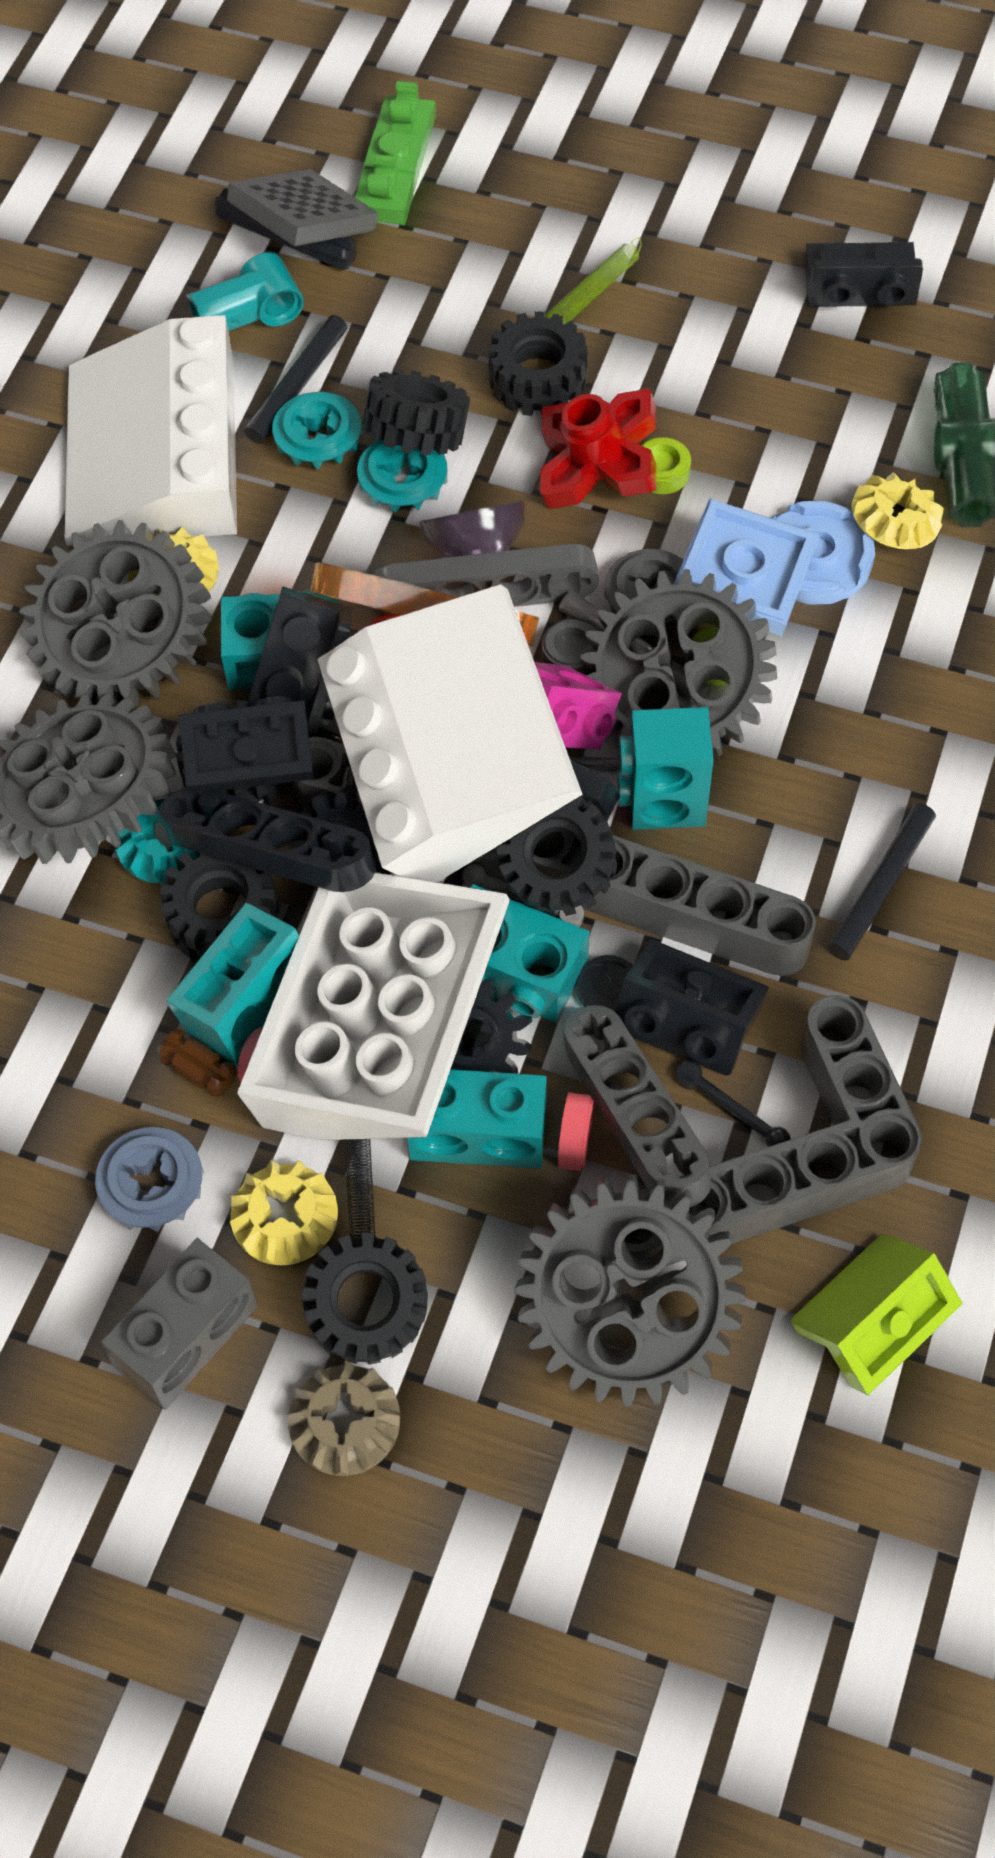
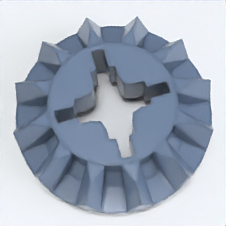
[95,1127,204,1232]

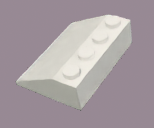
[65,315,237,546]
[318,584,582,883]
[237,873,510,1140]

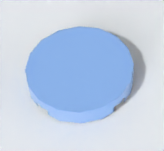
[771,501,875,605]

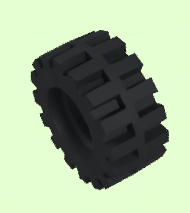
[489,311,588,417]

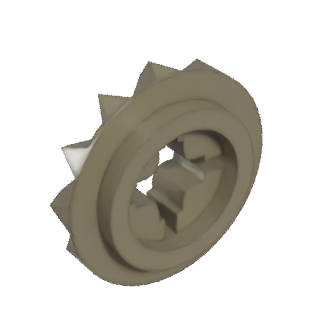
[287,1360,401,1476]

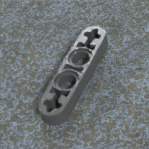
[370,544,600,617]
[563,1005,711,1207]

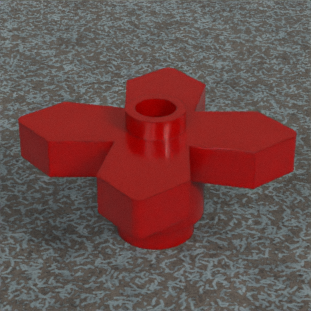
[540,389,656,509]

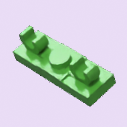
[355,81,436,225]

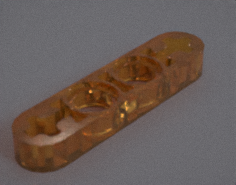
[310,562,539,647]

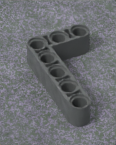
[625,995,922,1266]

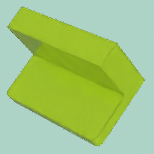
[791,1234,963,1396]

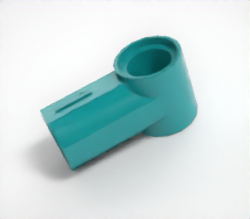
[187,252,304,331]

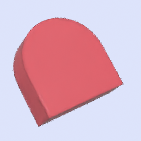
[558,1092,595,1172]

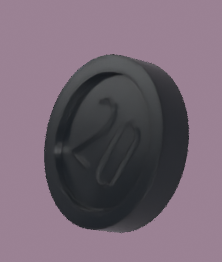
[577,955,633,1012]

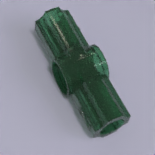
[933,362,995,527]

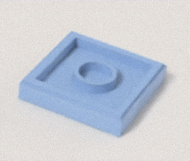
[674,498,820,636]

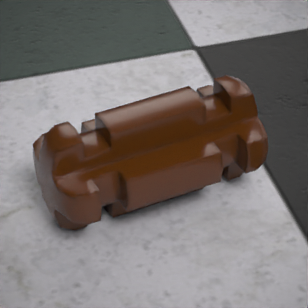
[158,1029,236,1097]

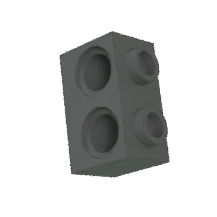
[100,1238,258,1410]

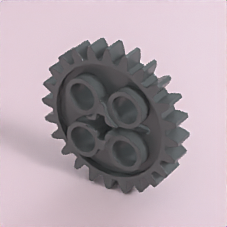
[20,520,212,707]
[580,569,778,757]
[0,693,176,864]
[515,1174,745,1407]

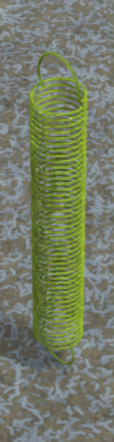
[544,238,642,324]

